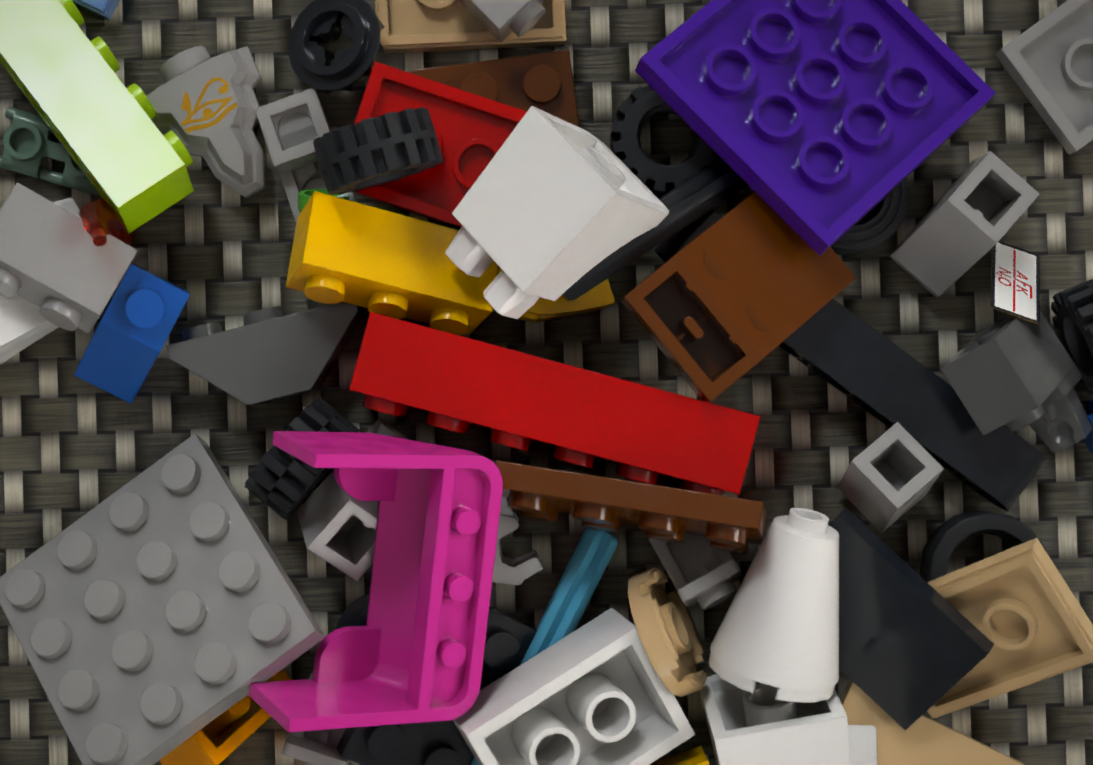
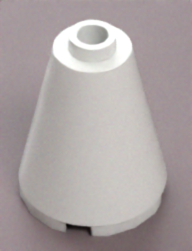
[709,508,839,703]

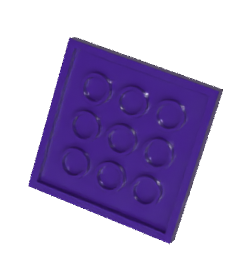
[635,0,996,256]

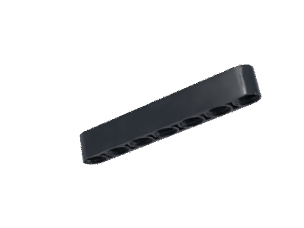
[654,209,1046,512]

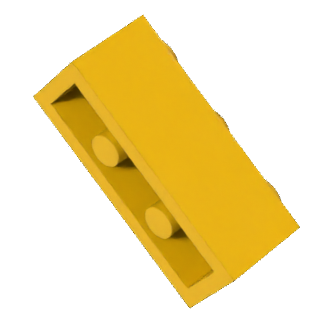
[286,191,498,335]

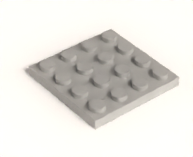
[0,434,325,765]

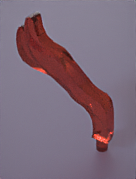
[77,199,132,246]

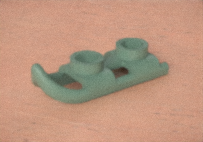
[0,107,101,197]

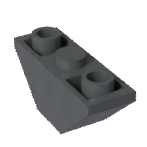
[166,298,364,405]

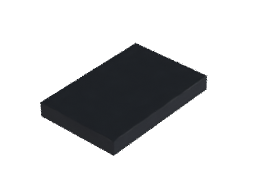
[829,507,994,730]

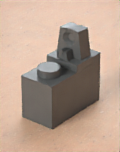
[941,311,1092,453]

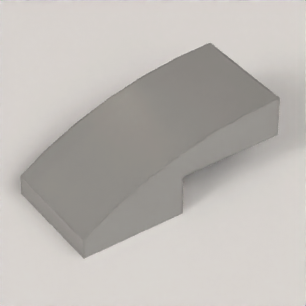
[256,88,358,223]

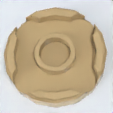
[628,567,707,697]

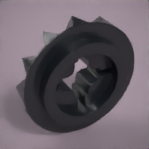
[288,0,385,95]

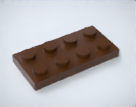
[495,460,769,553]

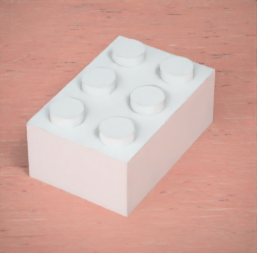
[453,608,695,765]

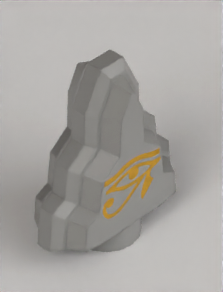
[147,46,266,198]

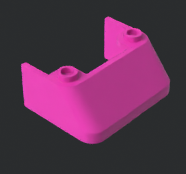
[249,431,503,732]

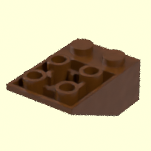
[621,192,856,402]

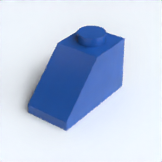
[74,263,190,404]

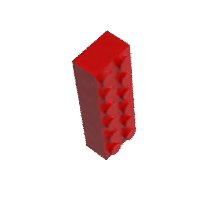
[349,312,760,495]

